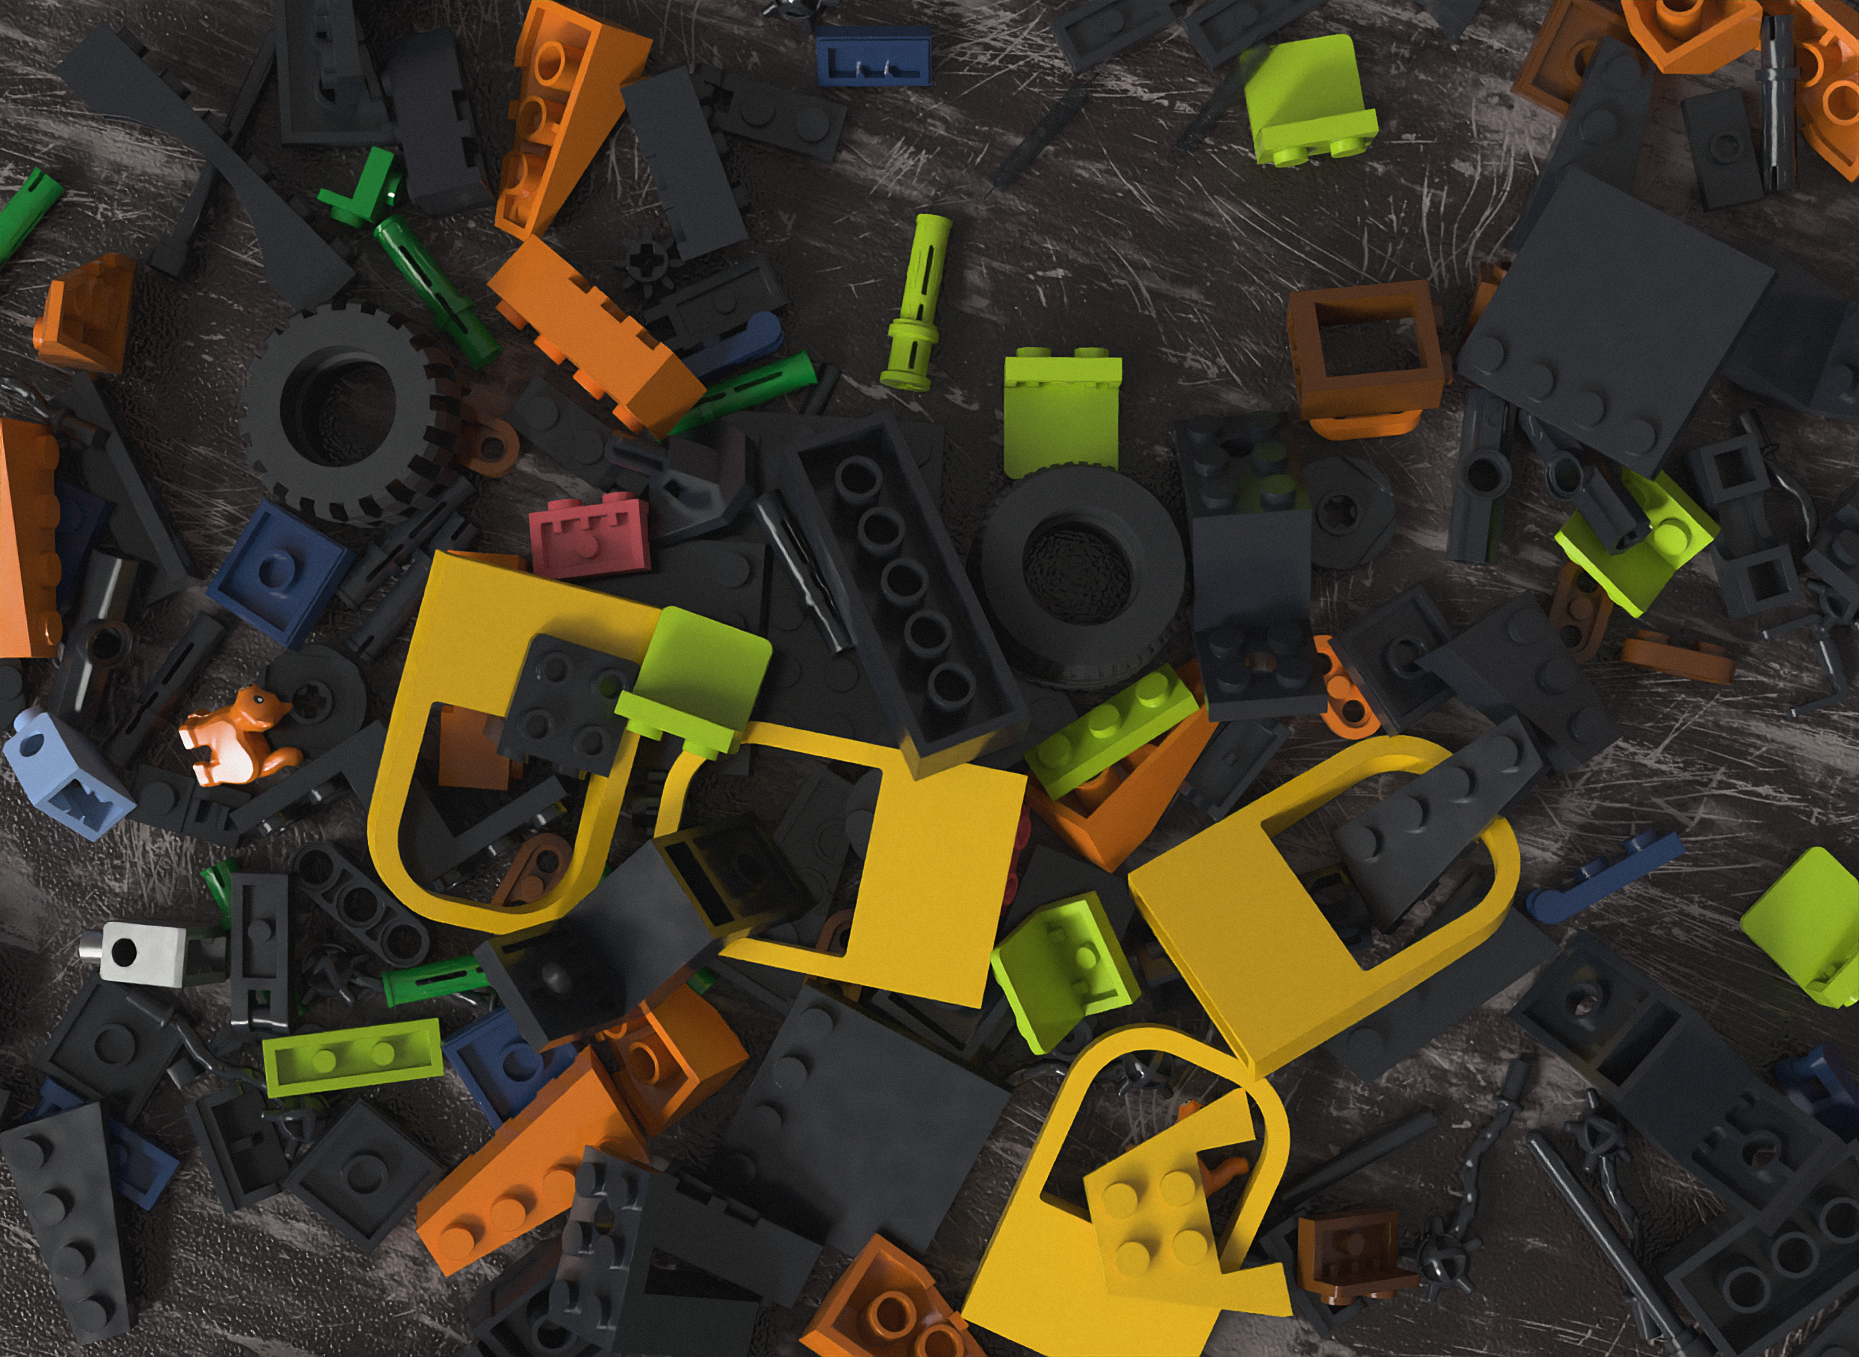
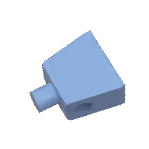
[3,707,138,843]

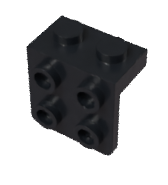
[483,633,641,780]

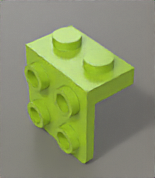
[1240,34,1379,168]
[1004,347,1122,480]
[614,606,774,761]
[1740,846,1859,1009]
[990,890,1142,1055]

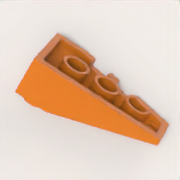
[1620,0,1763,74]
[1753,0,1859,183]
[1023,657,1220,874]
[594,983,750,1139]
[798,1233,988,1357]

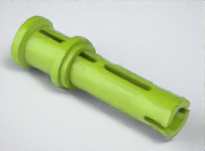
[880,214,953,392]

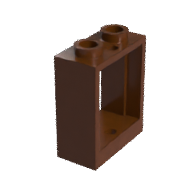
[1286,279,1452,421]

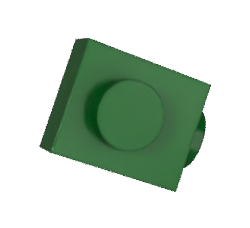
[317,146,406,231]

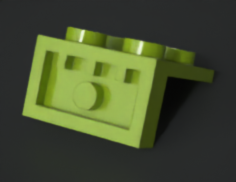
[1555,465,1722,618]

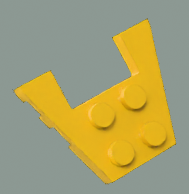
[1083,1088,1293,1317]

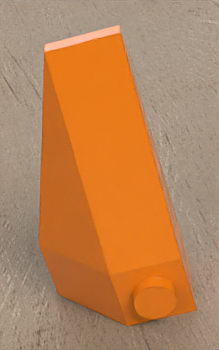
[494,0,653,242]
[33,252,136,375]

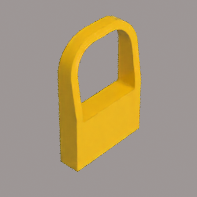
[367,549,664,935]
[653,721,1028,1009]
[1128,735,1520,1083]
[960,1023,1290,1357]

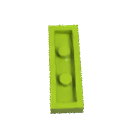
[1022,662,1200,802]
[262,1017,444,1098]

